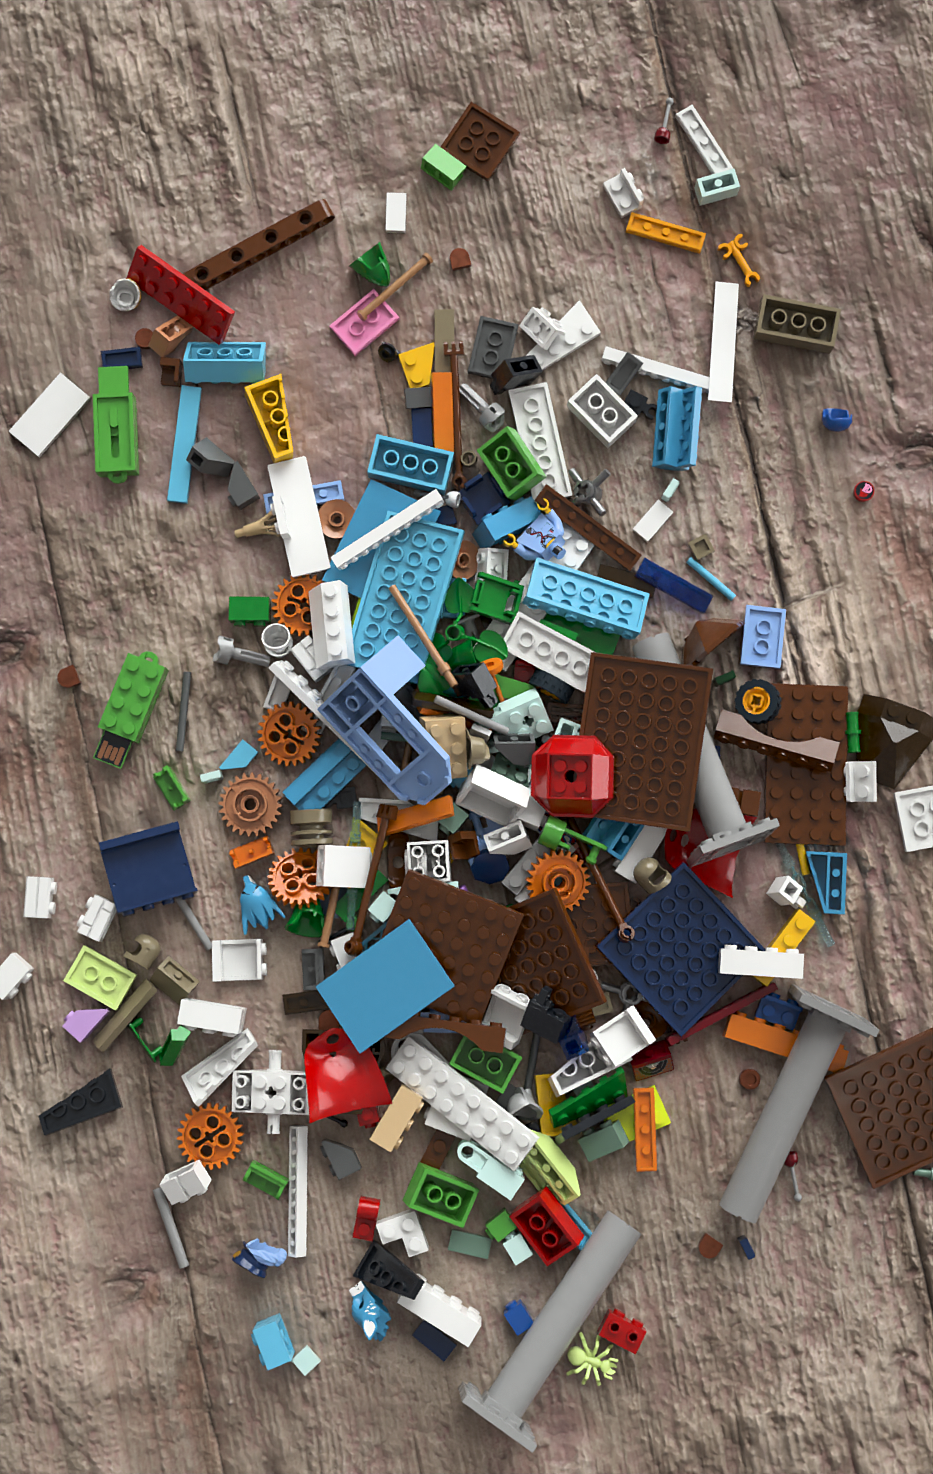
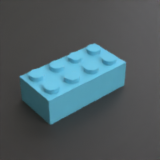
[367,434,454,496]

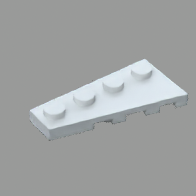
[181,1028,258,1107]

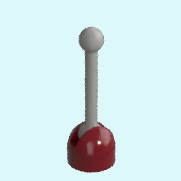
[654,98,674,144]
[784,1151,802,1202]

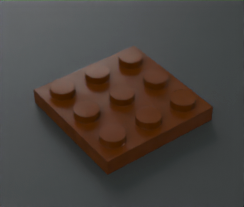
[441,101,520,182]

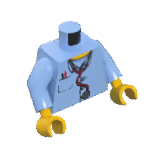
[503,498,566,561]

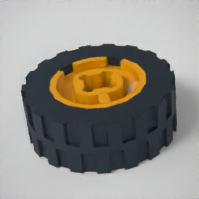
[529,669,575,704]
[735,679,782,725]

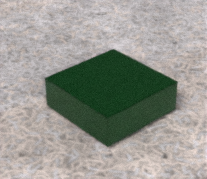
[712,670,736,687]

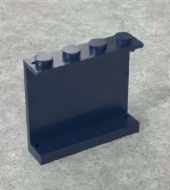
[99,821,198,917]

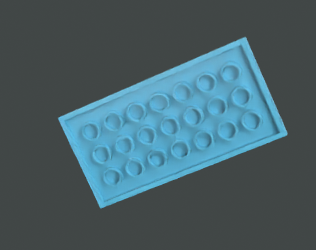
[348,511,465,685]

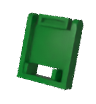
[469,572,524,625]

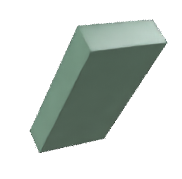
[448,1229,492,1259]

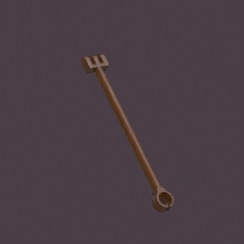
[444,341,467,491]
[344,804,398,957]
[557,817,635,943]

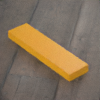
[626,212,706,254]

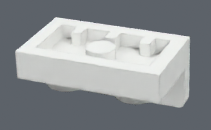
[603,168,644,219]
[519,307,566,350]
[475,548,509,581]
[844,761,877,802]

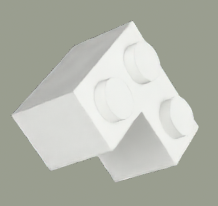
[376,1209,429,1257]

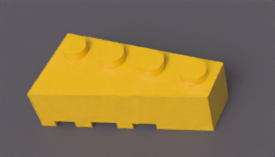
[244,374,293,463]

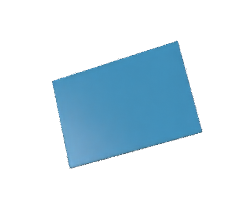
[322,479,441,598]
[316,919,455,1054]

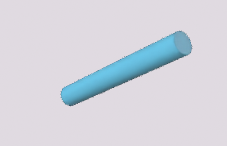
[686,557,736,601]

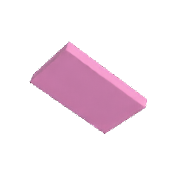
[329,289,399,356]

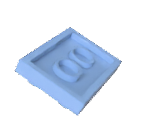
[740,605,786,669]

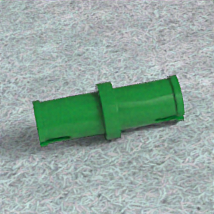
[845,712,861,753]

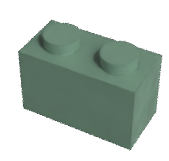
[438,802,469,836]
[578,1119,629,1162]

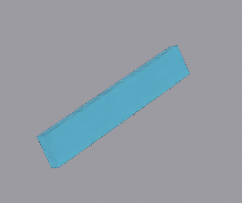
[167,385,202,504]

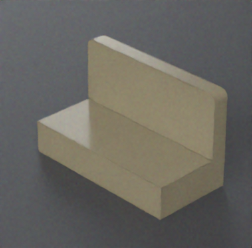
[150,956,200,1005]

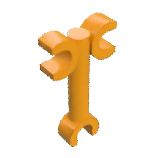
[717,234,760,287]

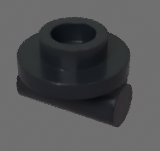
[378,342,400,362]

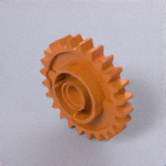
[525,849,591,911]

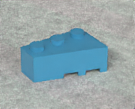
[472,496,541,548]
[806,851,847,915]

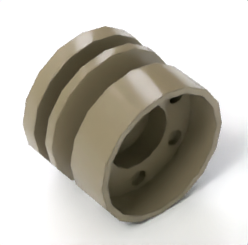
[290,809,333,848]

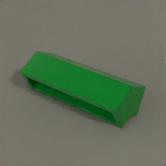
[159,1025,191,1066]

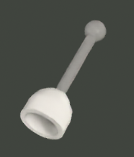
[413,489,461,508]

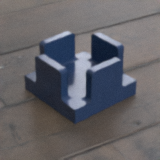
[458,471,511,526]

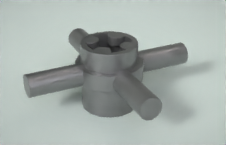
[568,468,611,516]
[601,981,647,1012]

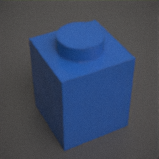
[504,1299,534,1336]

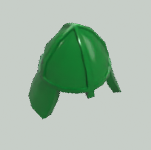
[349,242,390,287]
[447,636,480,671]
[284,899,324,938]

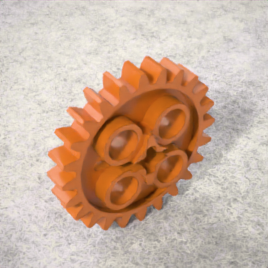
[271,574,324,637]
[257,701,322,766]
[267,847,332,909]
[177,1102,244,1170]

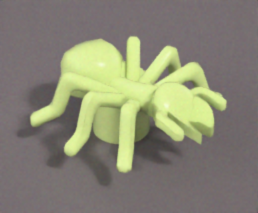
[566,1332,618,1386]

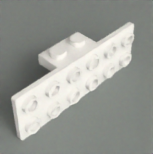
[268,456,331,578]

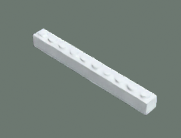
[602,346,710,393]
[331,489,444,570]
[288,1125,308,1258]

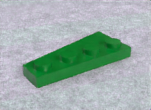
[549,1066,628,1128]

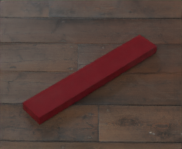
[665,982,778,1046]

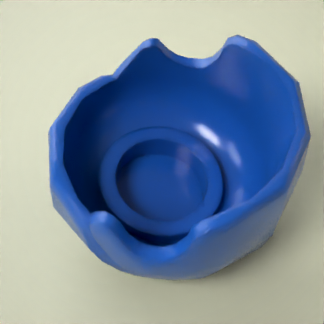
[822,408,852,432]

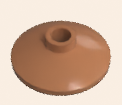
[318,499,355,539]
[452,540,478,579]

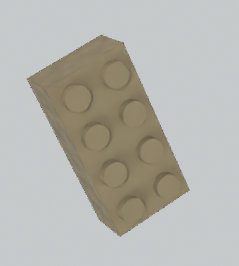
[753,294,841,354]

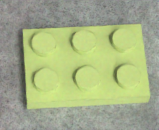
[63,945,137,1011]

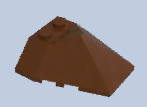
[681,618,745,666]

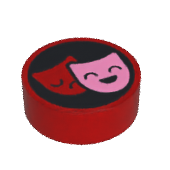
[853,481,874,502]

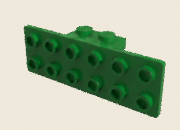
[508,580,620,655]

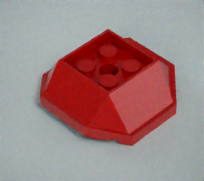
[531,735,614,818]

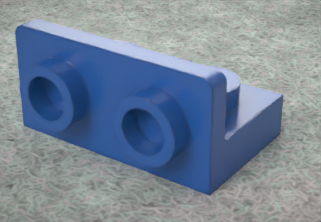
[754,992,803,1030]

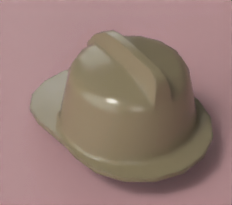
[466,728,490,770]

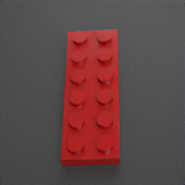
[126,245,235,345]

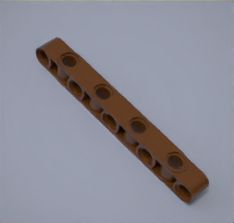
[183,199,335,290]

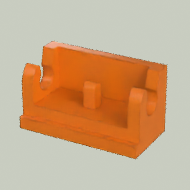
[229,835,275,869]

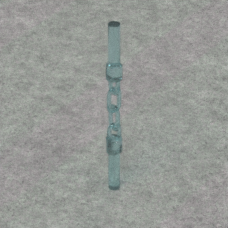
[346,801,361,930]
[775,843,835,947]

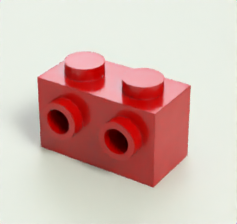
[597,1308,647,1355]

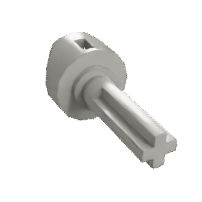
[459,383,505,432]
[213,635,271,667]

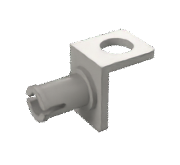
[458,613,480,638]

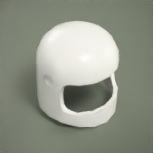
[261,623,293,658]

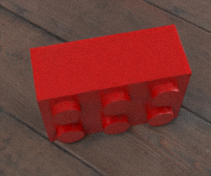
[509,1186,584,1266]

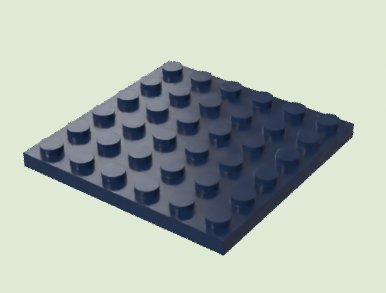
[596,862,766,1037]

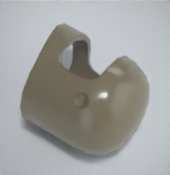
[633,857,672,894]
[123,934,161,970]

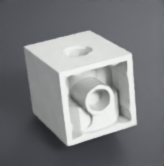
[404,840,452,882]

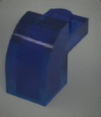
[559,1015,589,1061]

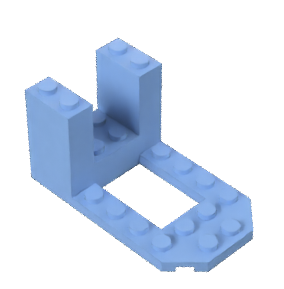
[317,636,452,805]

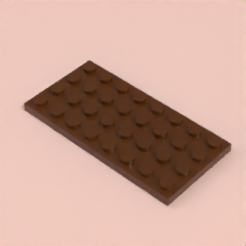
[764,683,848,846]

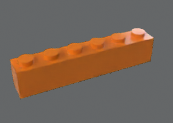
[722,1011,849,1072]

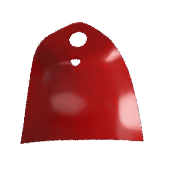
[665,809,757,898]
[304,1028,393,1124]

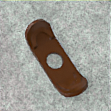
[388,832,409,889]

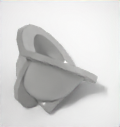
[507,1087,544,1121]

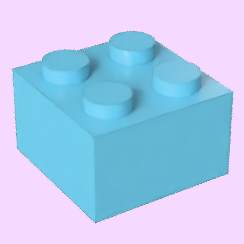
[251,1313,295,1370]

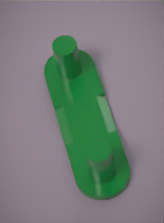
[127,1017,162,1063]

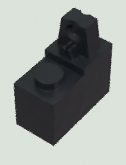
[490,355,543,395]
[451,662,498,709]
[520,986,572,1044]

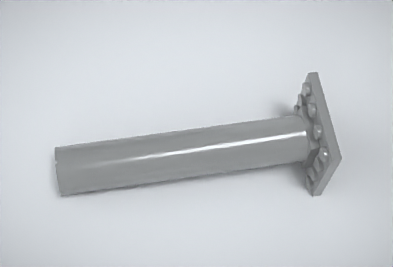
[632,633,780,868]
[719,984,879,1223]
[458,1211,642,1453]

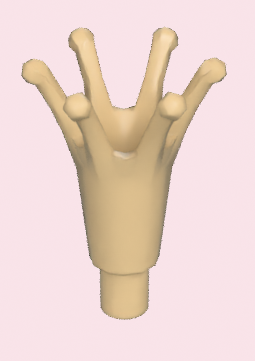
[235,511,280,538]

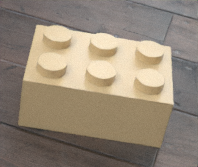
[419,713,468,779]
[369,1083,425,1152]

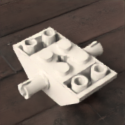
[232,1050,309,1134]

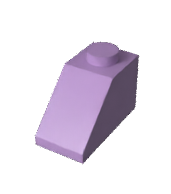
[62,1008,111,1042]

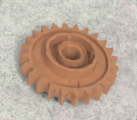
[218,772,283,837]

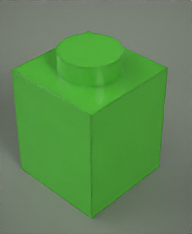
[485,1207,517,1242]

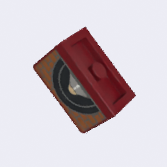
[630,1040,674,1081]

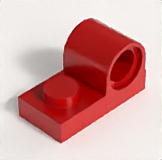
[353,1195,381,1241]

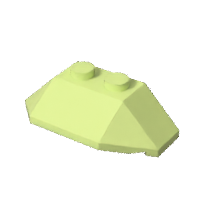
[519,1130,581,1205]

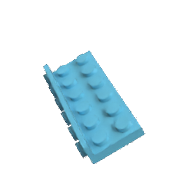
[522,557,649,640]

